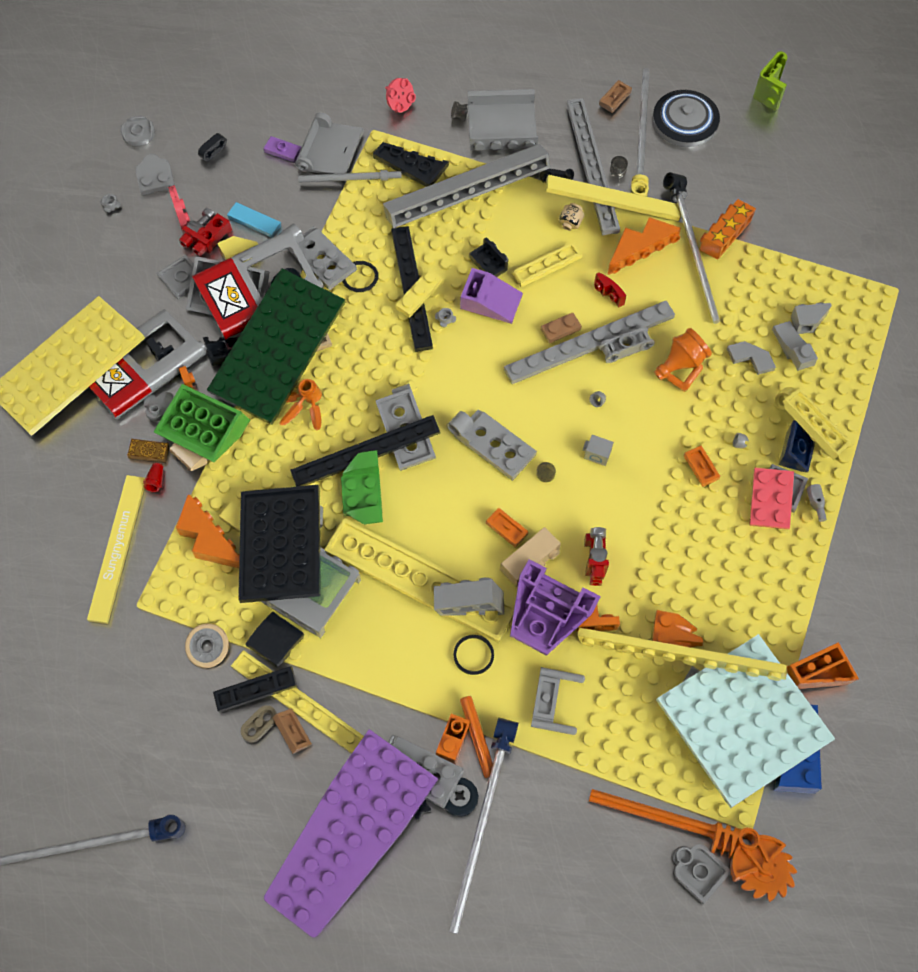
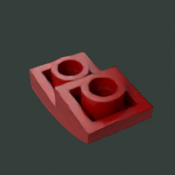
[594,272,627,308]

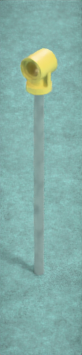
[631,68,649,197]

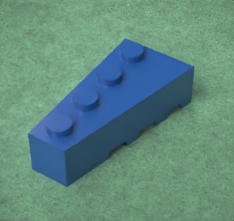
[773,705,822,794]

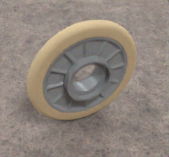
[185,623,229,668]

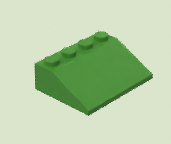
[154,384,250,462]

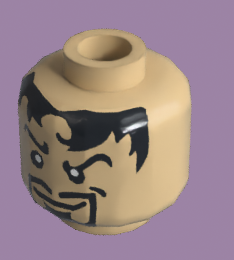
[559,203,584,231]

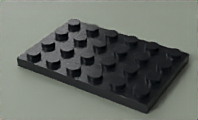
[238,485,321,603]

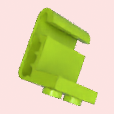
[753,51,788,111]

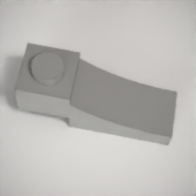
[772,321,818,371]

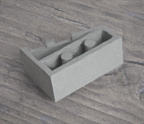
[434,577,504,616]

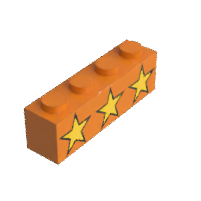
[700,199,756,260]

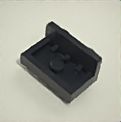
[469,237,508,277]

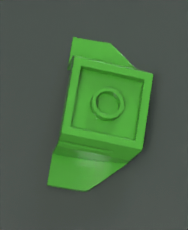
[341,451,383,525]

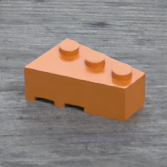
[787,642,859,689]

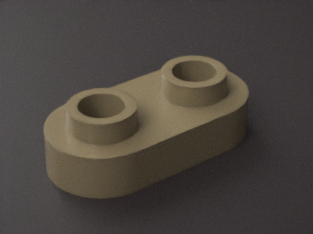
[241,706,277,743]

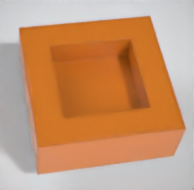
[179,366,195,389]

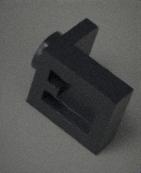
[146,337,174,361]

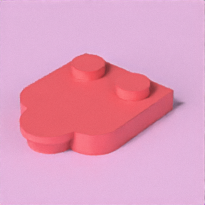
[168,185,190,232]

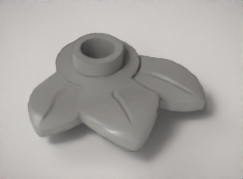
[144,392,173,422]

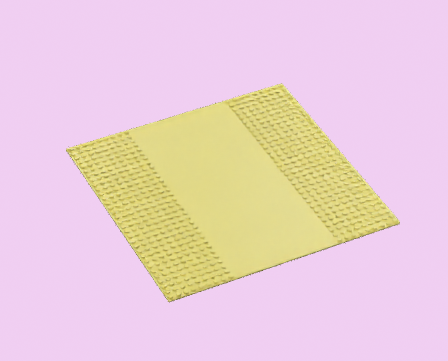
[137,130,899,829]

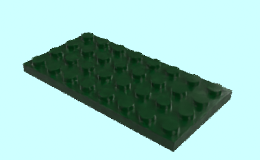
[207,268,346,425]

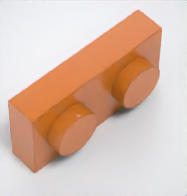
[684,445,721,487]
[486,508,528,548]

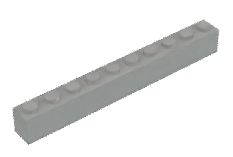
[383,144,550,228]

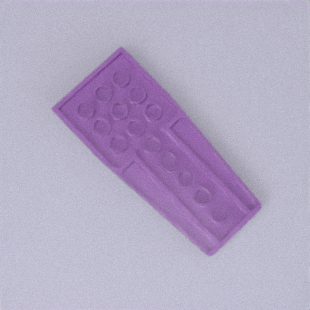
[264,729,439,937]

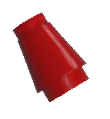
[143,463,164,492]

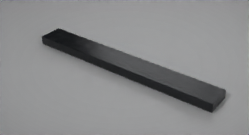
[391,226,433,352]
[290,415,441,487]

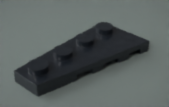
[373,142,449,187]

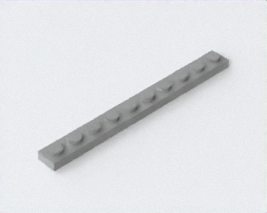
[567,98,620,235]
[504,300,675,384]

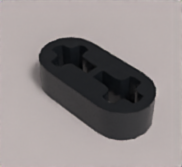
[198,133,227,161]

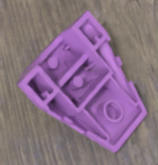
[510,559,601,656]

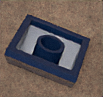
[779,420,815,473]

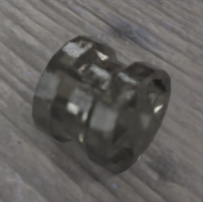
[451,101,469,121]
[610,156,628,178]

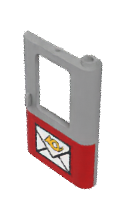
[191,230,324,340]
[89,309,207,420]

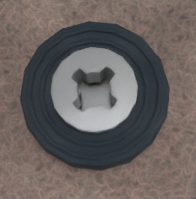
[444,778,479,817]

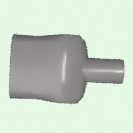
[807,484,827,522]

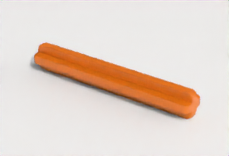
[460,696,493,778]

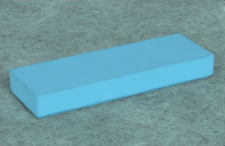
[227,202,281,238]

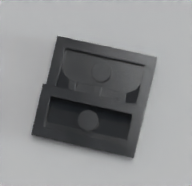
[245,611,304,668]

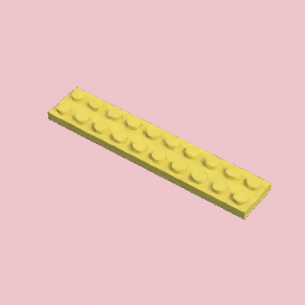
[324,518,515,643]

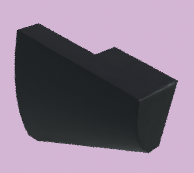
[203,337,238,366]

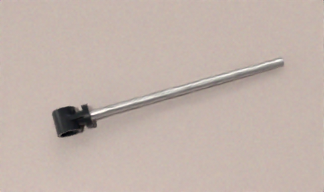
[663,172,720,324]

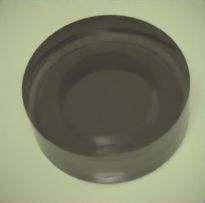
[536,462,556,482]

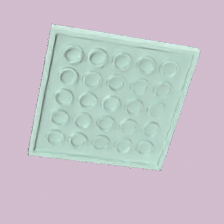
[656,634,835,808]

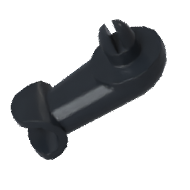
[539,168,574,183]

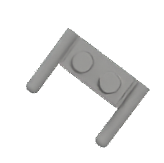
[531,667,585,735]

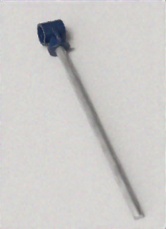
[449,717,519,934]
[0,815,185,865]

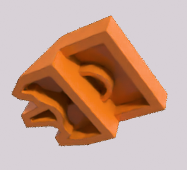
[652,610,703,648]

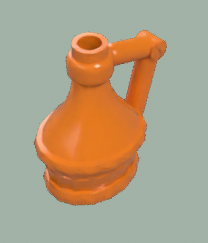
[654,328,712,392]

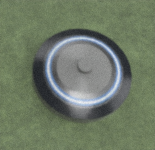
[652,90,720,147]

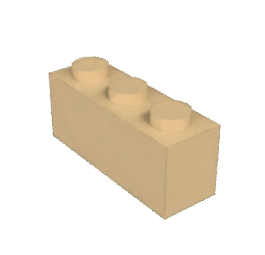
[500,527,561,587]

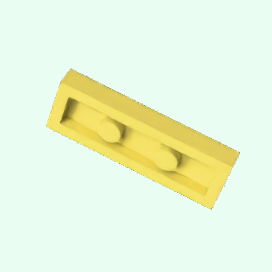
[395,269,443,318]

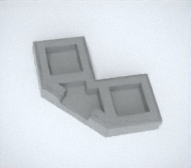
[727,341,776,375]

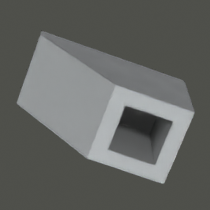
[791,302,832,334]

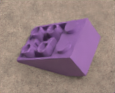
[460,268,523,324]

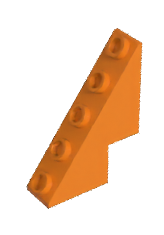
[608,217,681,275]
[176,495,239,568]

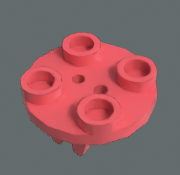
[385,78,416,113]

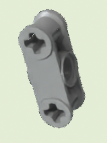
[599,326,655,363]

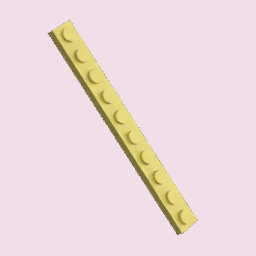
[578,628,787,681]

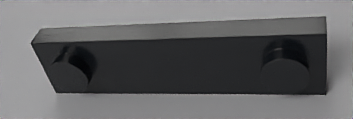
[213,666,298,712]

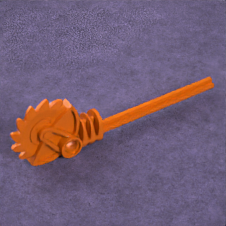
[589,789,797,902]

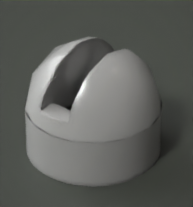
[590,391,606,407]
[733,433,749,449]

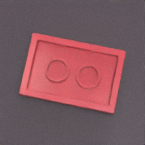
[749,468,794,530]

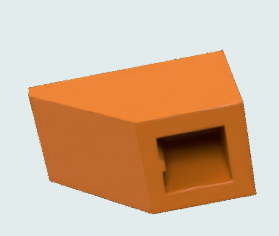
[436,714,471,765]

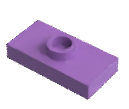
[263,136,301,163]

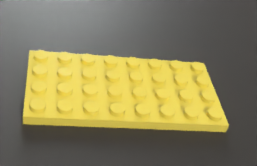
[0,296,145,436]

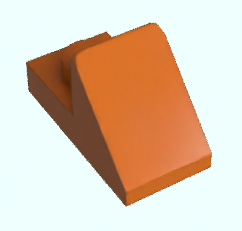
[577,605,620,632]

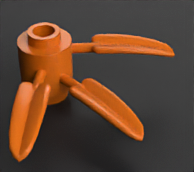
[280,379,322,430]

